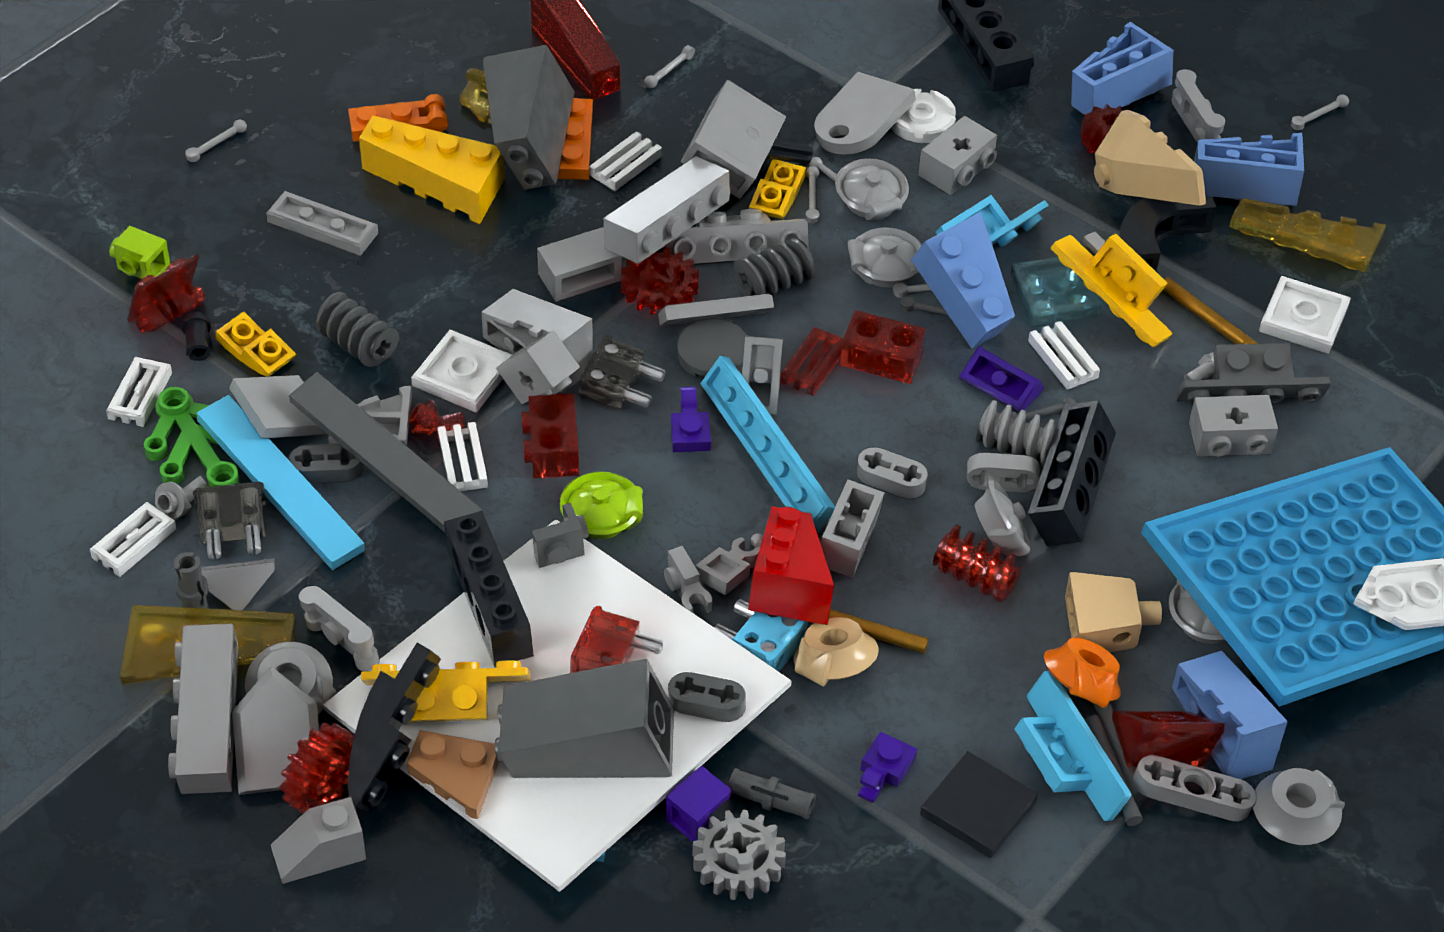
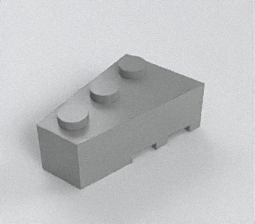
[481,289,593,394]

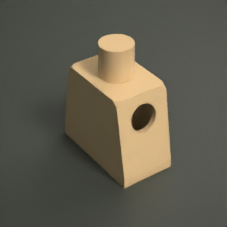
[1065,572,1162,652]

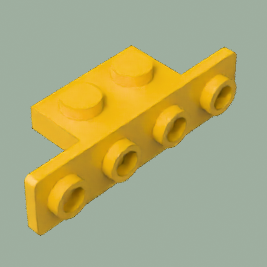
[1051,234,1172,347]
[361,661,531,722]

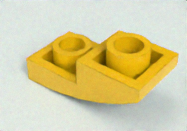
[749,159,806,220]
[215,312,296,377]

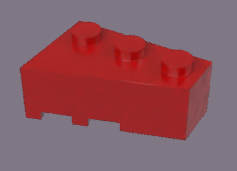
[748,506,834,625]

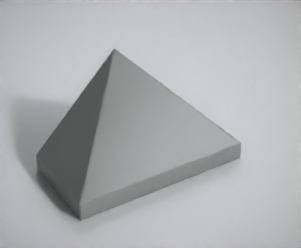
[201,558,275,614]

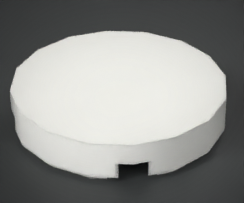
[891,89,956,143]

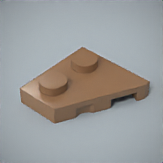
[407,730,499,819]

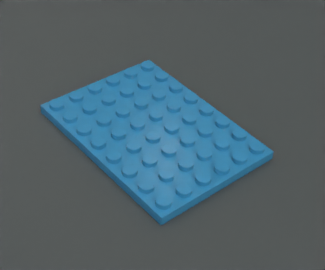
[1141,447,1444,707]

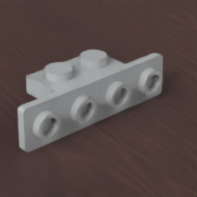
[665,209,809,266]

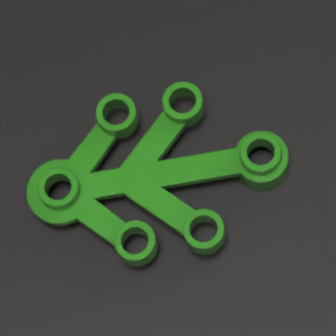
[143,387,239,497]

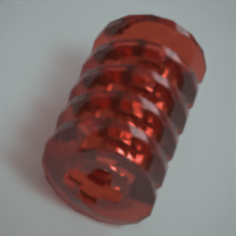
[933,524,1022,602]

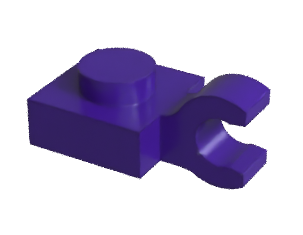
[670,387,711,452]
[858,731,917,803]

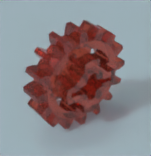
[621,247,699,315]
[279,723,354,814]

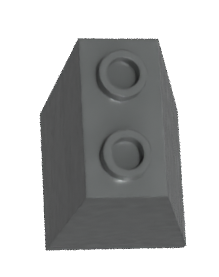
[483,45,575,190]
[495,659,674,778]

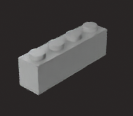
[603,156,730,264]
[168,624,238,794]

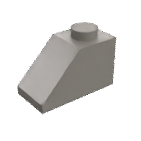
[271,797,366,884]

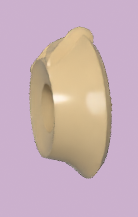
[793,617,879,686]

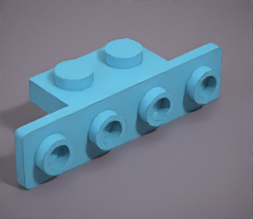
[935,195,1049,248]
[1014,671,1131,821]

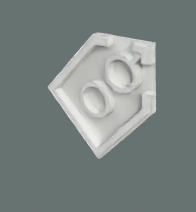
[1353,558,1444,630]

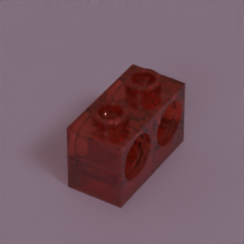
[840,310,926,384]
[522,393,579,478]

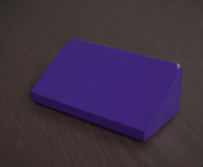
[959,346,1044,412]

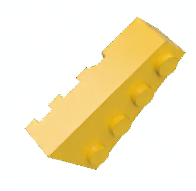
[359,115,505,225]

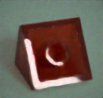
[1112,711,1225,767]

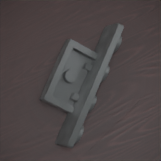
[1176,343,1331,405]

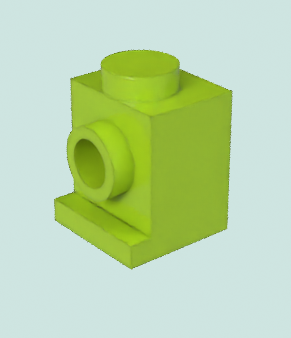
[109,226,171,288]

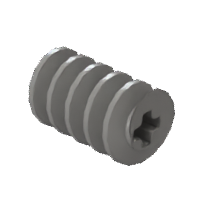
[976,400,1055,467]

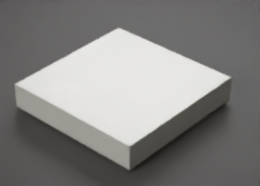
[1259,276,1351,354]
[411,330,512,413]

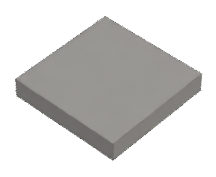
[229,375,327,438]

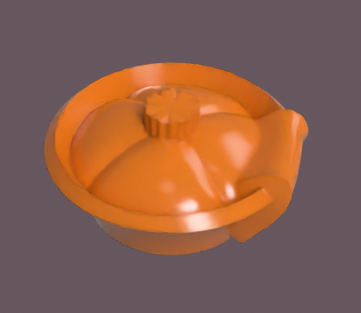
[1044,637,1121,708]

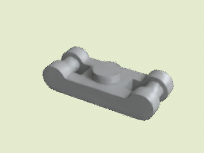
[1171,69,1225,142]
[299,586,380,671]

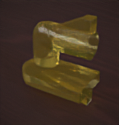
[459,68,490,122]

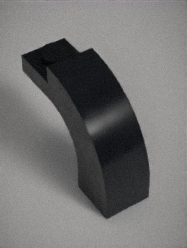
[1119,197,1216,272]

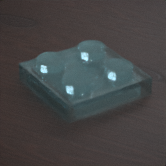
[1011,257,1103,325]

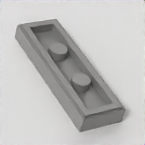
[266,191,378,256]
[658,294,774,326]

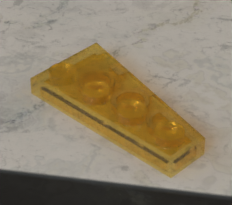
[1229,198,1386,272]
[120,605,296,685]

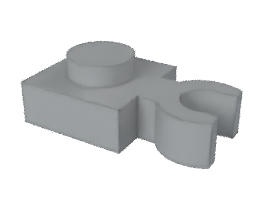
[695,537,760,595]

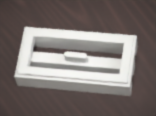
[589,131,662,191]
[1028,321,1100,390]
[106,357,172,427]
[437,422,488,491]
[90,502,176,577]

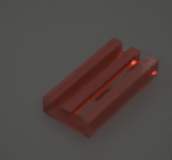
[780,327,847,396]

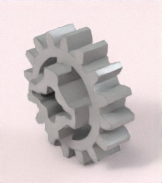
[692,810,786,900]

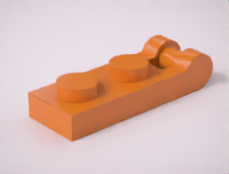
[348,94,449,142]

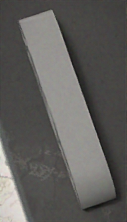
[1132,755,1257,821]

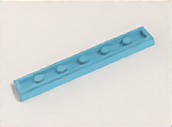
[700,356,835,534]
[197,395,365,571]

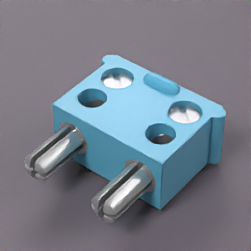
[714,599,808,672]

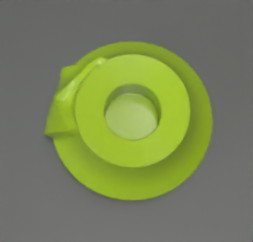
[560,472,643,539]

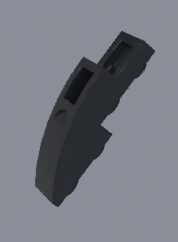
[348,642,441,813]

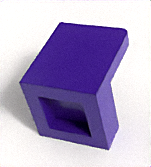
[666,766,731,842]

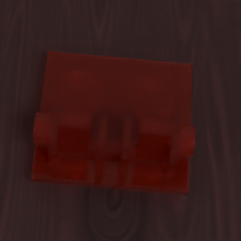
[127,254,205,333]

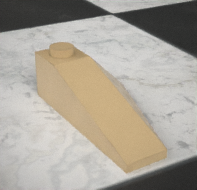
[1094,110,1206,206]

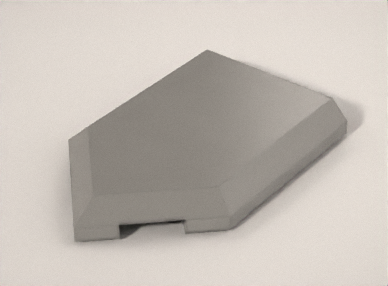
[232,666,324,795]

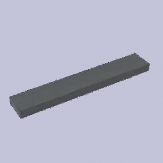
[289,372,483,532]

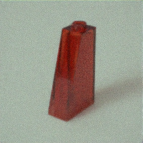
[531,0,621,100]

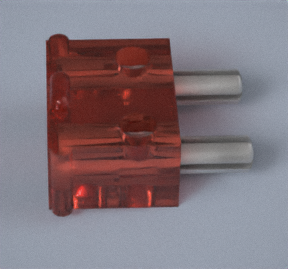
[570,606,663,673]

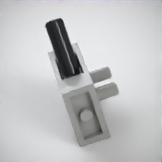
[681,80,813,199]

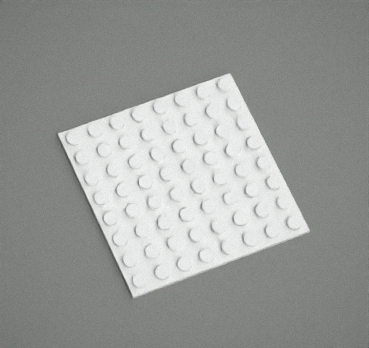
[323,520,791,892]

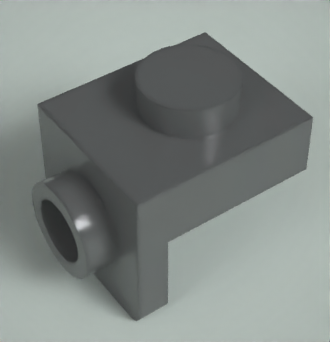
[532,503,589,568]

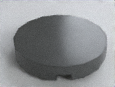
[676,318,748,378]

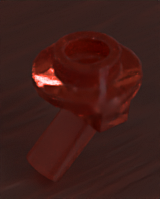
[409,399,465,436]

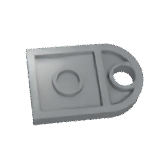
[814,72,916,155]

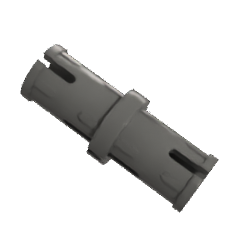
[174,552,210,623]
[728,768,816,820]

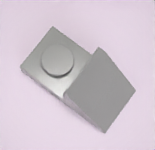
[742,336,783,415]

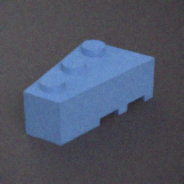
[1071,22,1174,120]
[1194,133,1304,206]
[911,212,1015,349]
[1172,651,1288,779]

